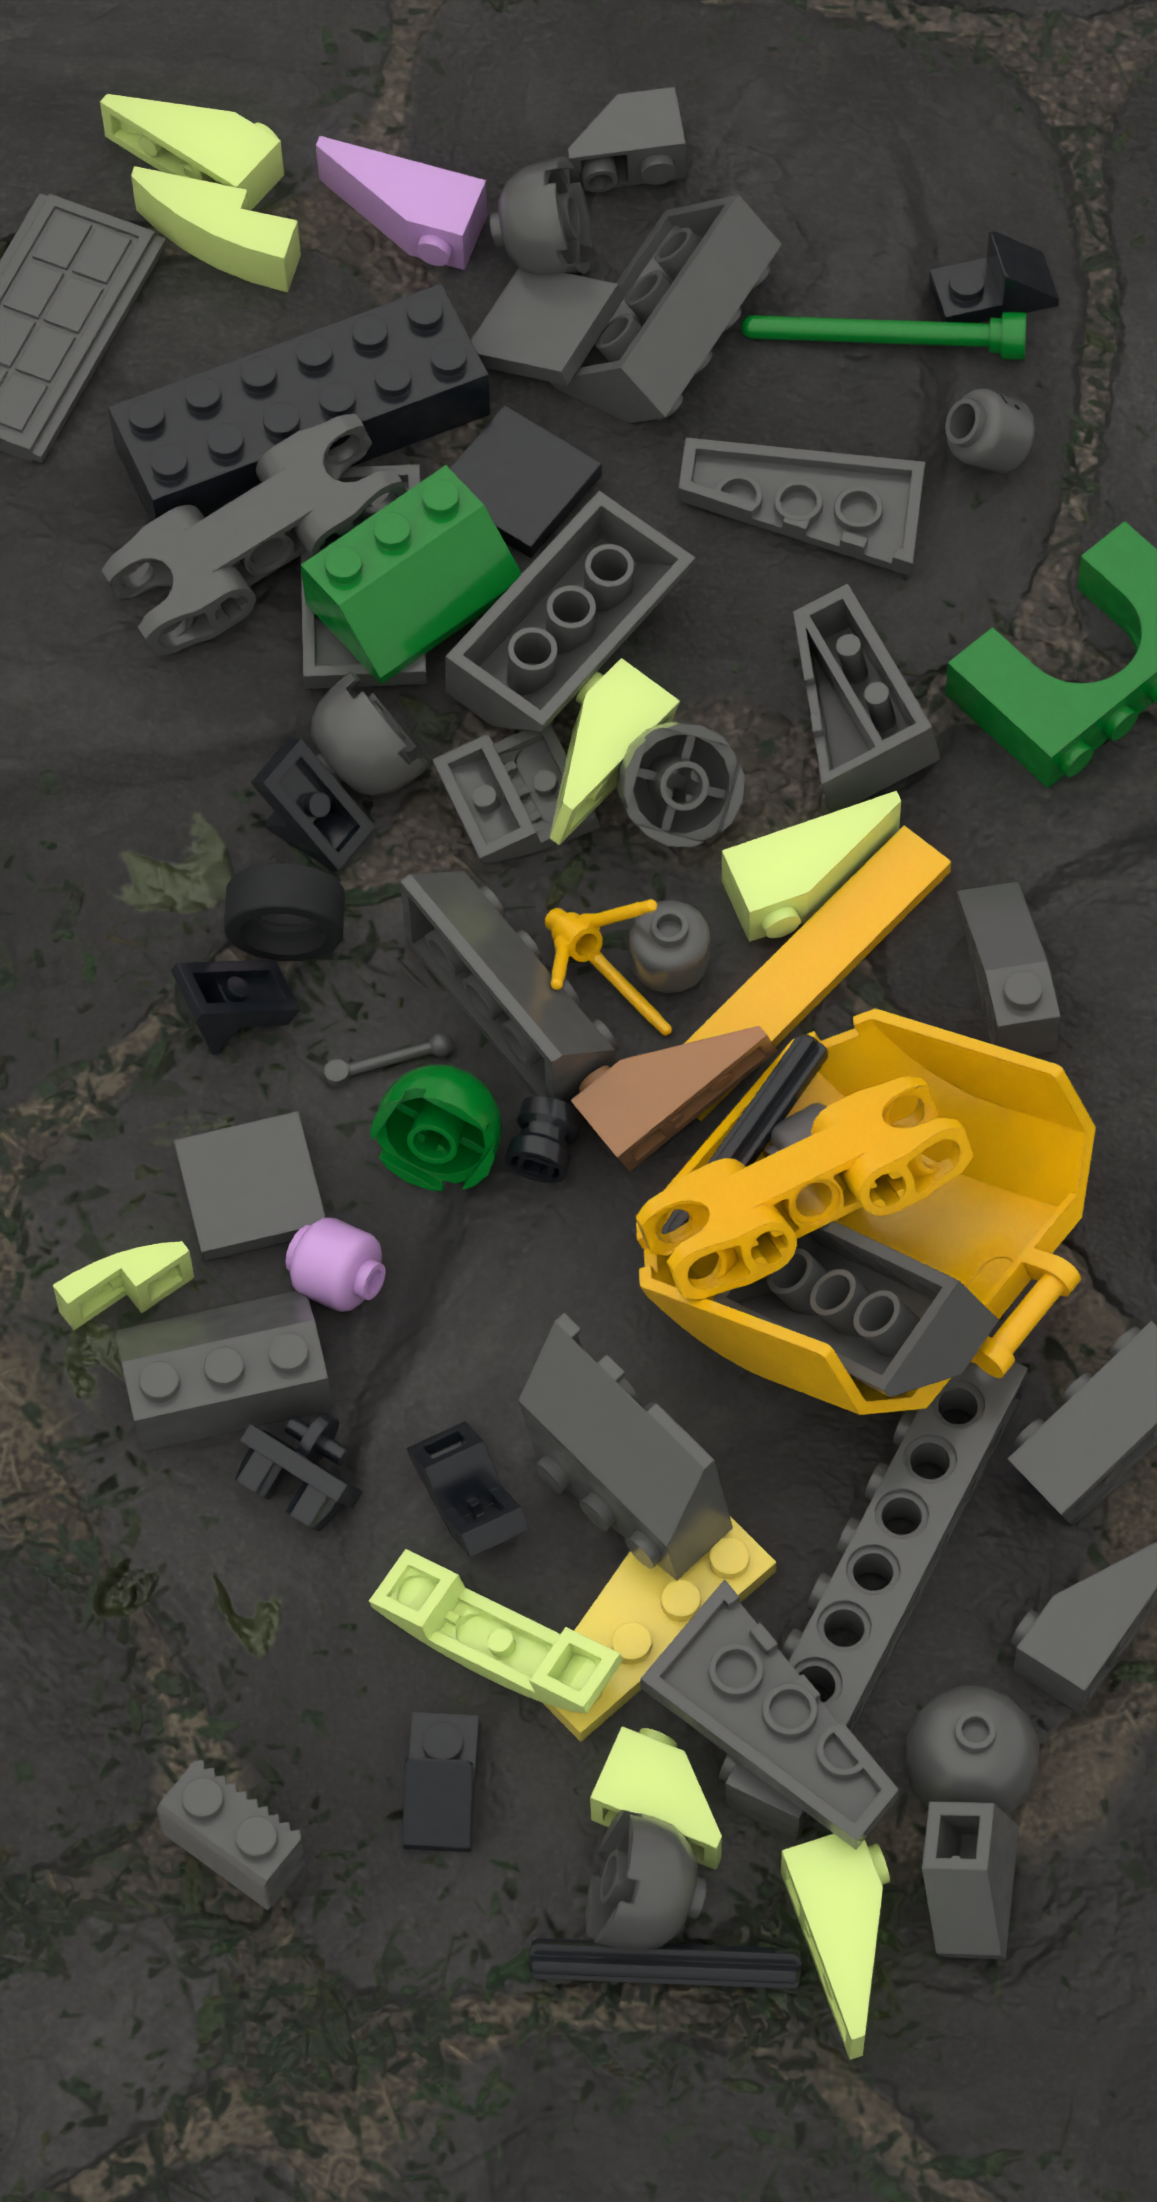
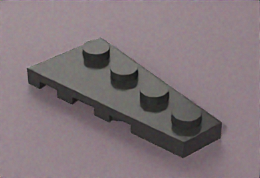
[678,437,925,577]
[640,1579,899,1850]

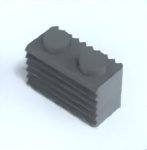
[156,1760,306,1910]

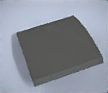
[432,723,601,864]

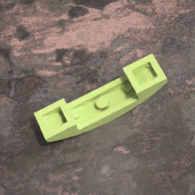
[369,1549,623,1714]

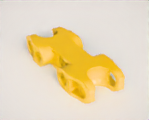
[636,1076,974,1300]

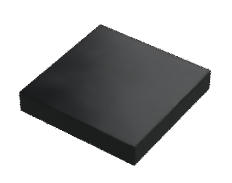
[450,405,602,558]

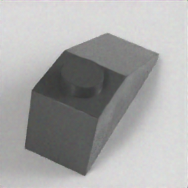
[956,882,1061,1056]
[1011,1542,1157,1714]

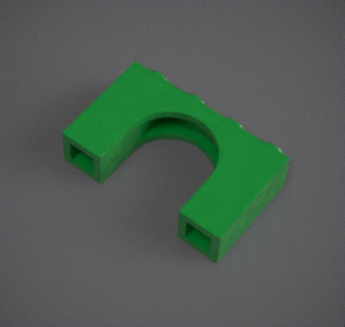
[945,521,1157,788]

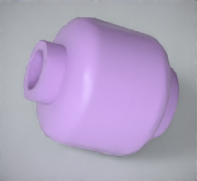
[285,1218,386,1312]

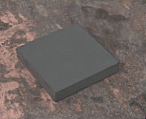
[471,267,624,386]
[174,1111,326,1262]

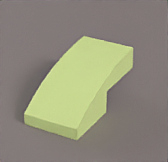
[53,1241,194,1330]

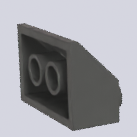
[115,1291,333,1452]

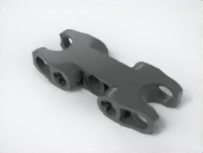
[101,414,407,656]

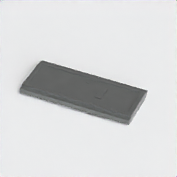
[0,193,167,463]

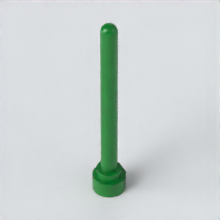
[741,312,1027,361]

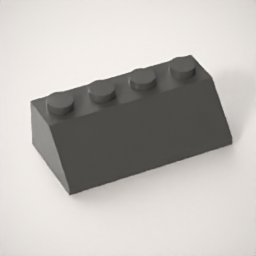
[550,194,782,424]
[445,491,696,731]
[400,871,618,1107]
[712,1221,999,1397]

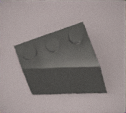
[518,1313,733,1580]

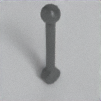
[324,1032,454,1087]

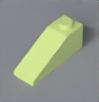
[100,94,284,211]
[550,658,680,845]
[721,791,901,942]
[781,1834,890,2060]

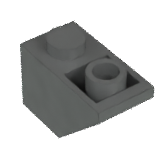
[568,87,686,192]
[922,1801,1019,1959]

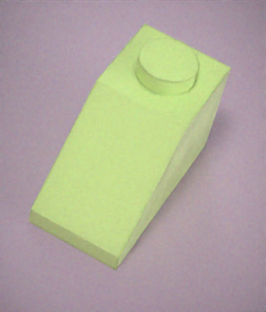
[590,1726,722,1870]

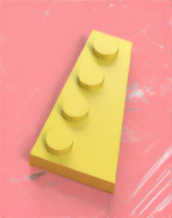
[543,1516,776,1742]

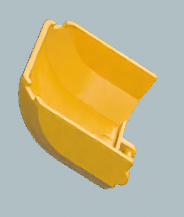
[636,1008,1096,1415]

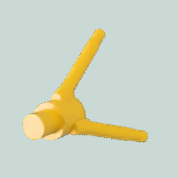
[545,899,672,1036]

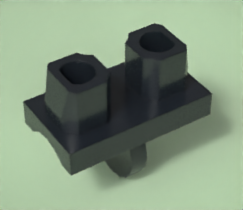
[235,1413,363,1531]

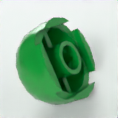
[370,1064,503,1191]

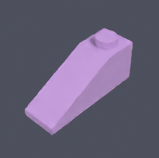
[316,136,488,270]

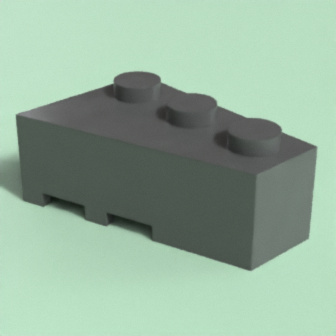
[793,583,941,813]
[1007,1321,1157,1526]

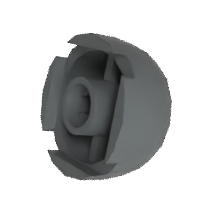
[490,157,592,276]
[311,671,429,797]
[617,721,745,847]
[905,1685,1039,1816]
[586,1810,706,1951]

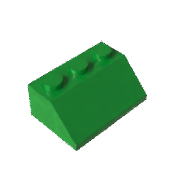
[301,465,522,685]

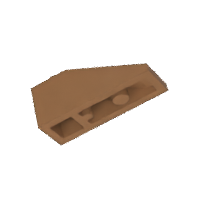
[571,1026,778,1172]

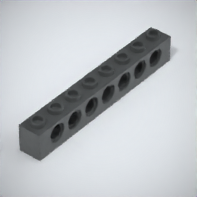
[719,1362,1028,1841]

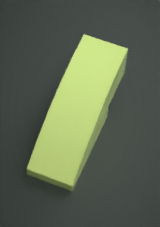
[131,166,301,293]

